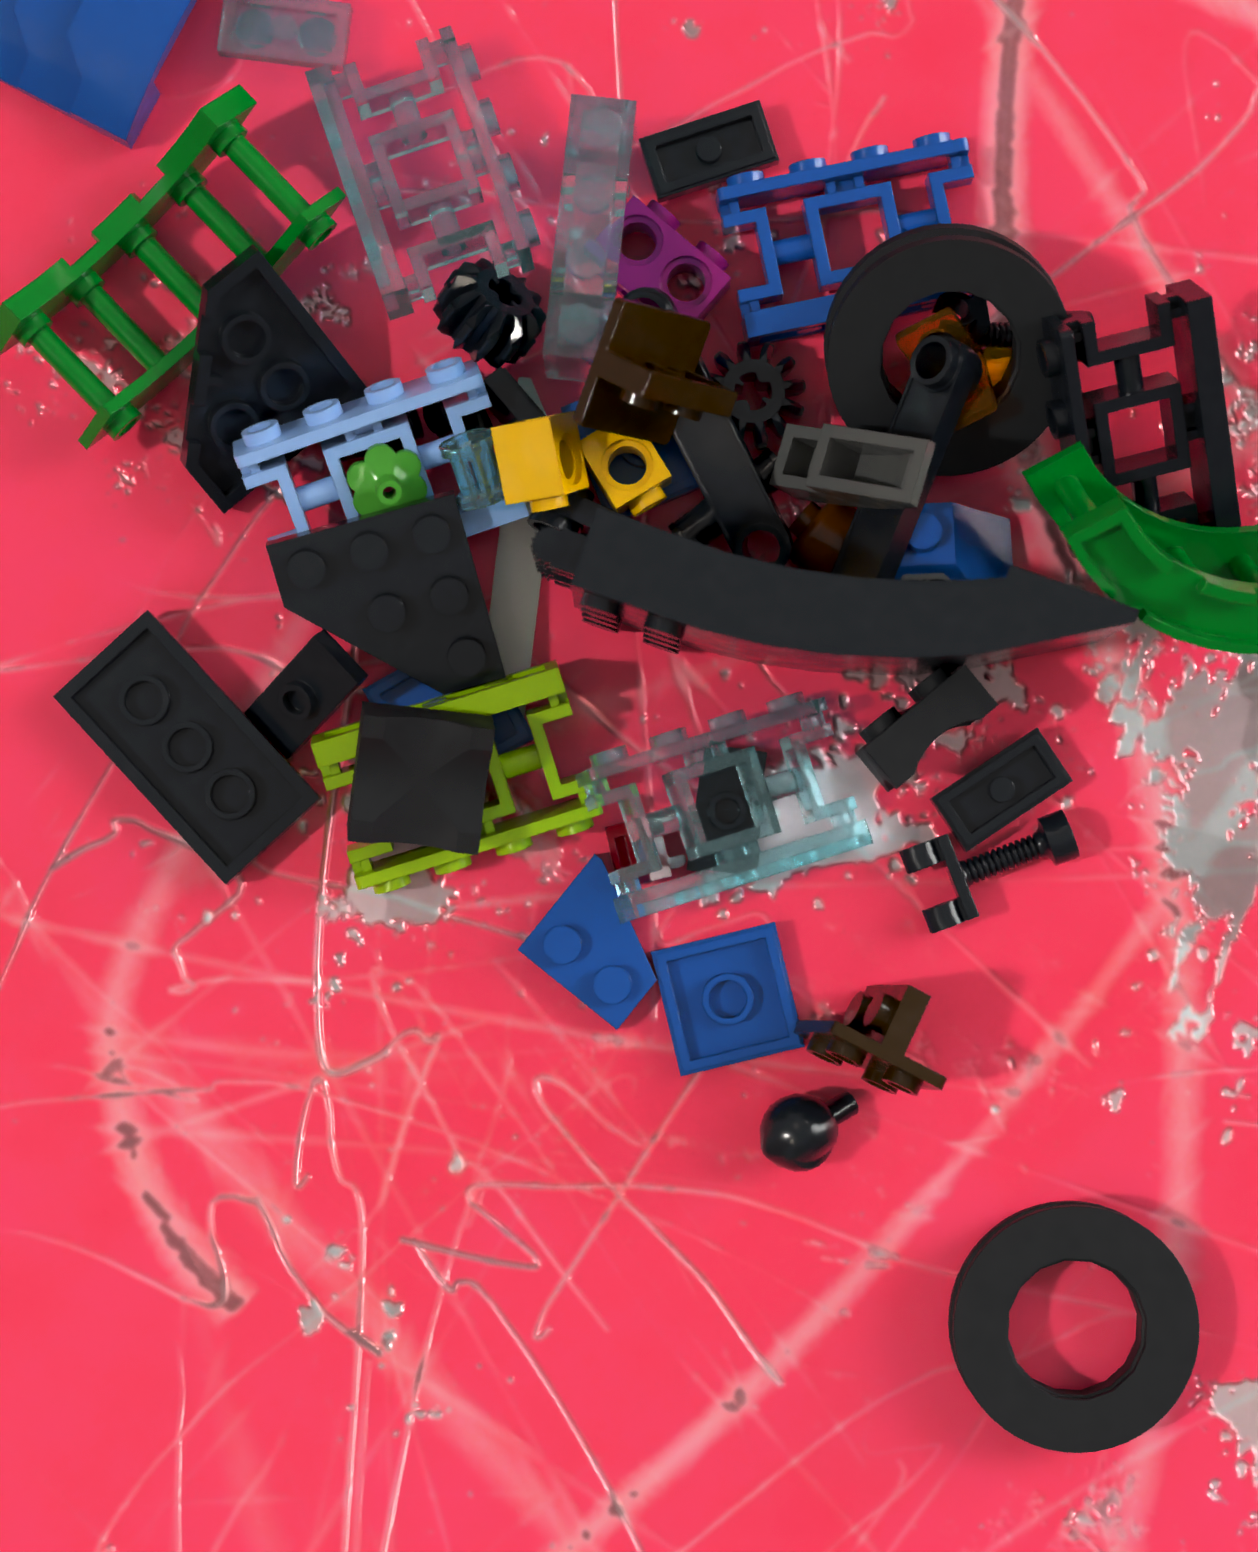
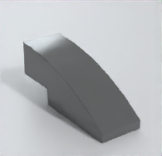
[769,423,936,509]

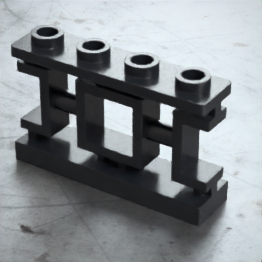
[1036,279,1241,558]

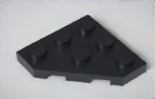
[180,244,367,513]
[266,490,506,695]

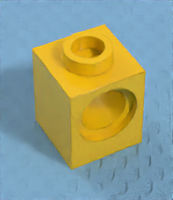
[490,411,590,513]
[581,430,672,517]

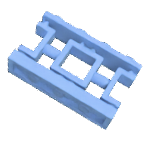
[232,357,529,541]

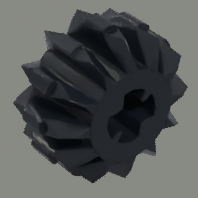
[433,258,547,369]
[710,341,806,450]

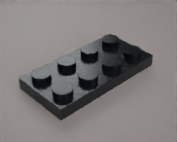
[53,610,322,885]

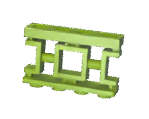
[310,660,604,894]

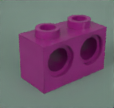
[584,195,731,320]

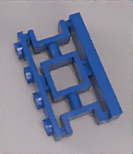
[716,132,974,347]

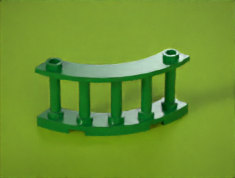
[0,84,347,449]
[1022,441,1258,654]

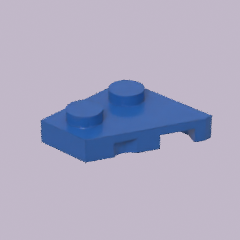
[518,854,657,1029]

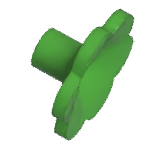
[346,443,427,515]

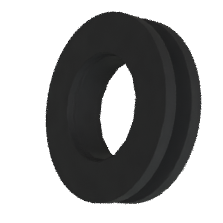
[824,223,1068,476]
[948,1201,1199,1453]

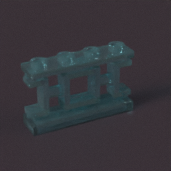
[305,25,541,321]
[575,691,873,924]

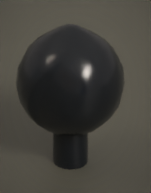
[760,1091,858,1172]

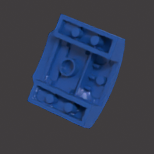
[0,0,197,149]

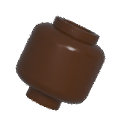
[789,501,856,573]

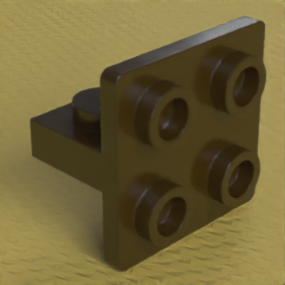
[573,297,739,444]
[794,985,947,1096]

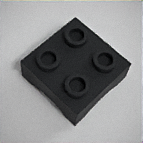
[856,665,998,792]
[347,701,495,855]

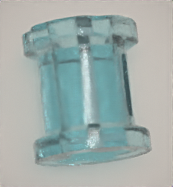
[439,428,504,510]

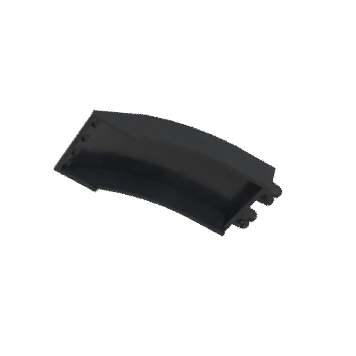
[530,507,1140,675]

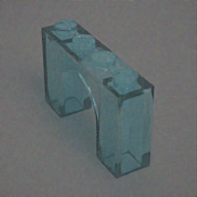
[543,94,637,382]

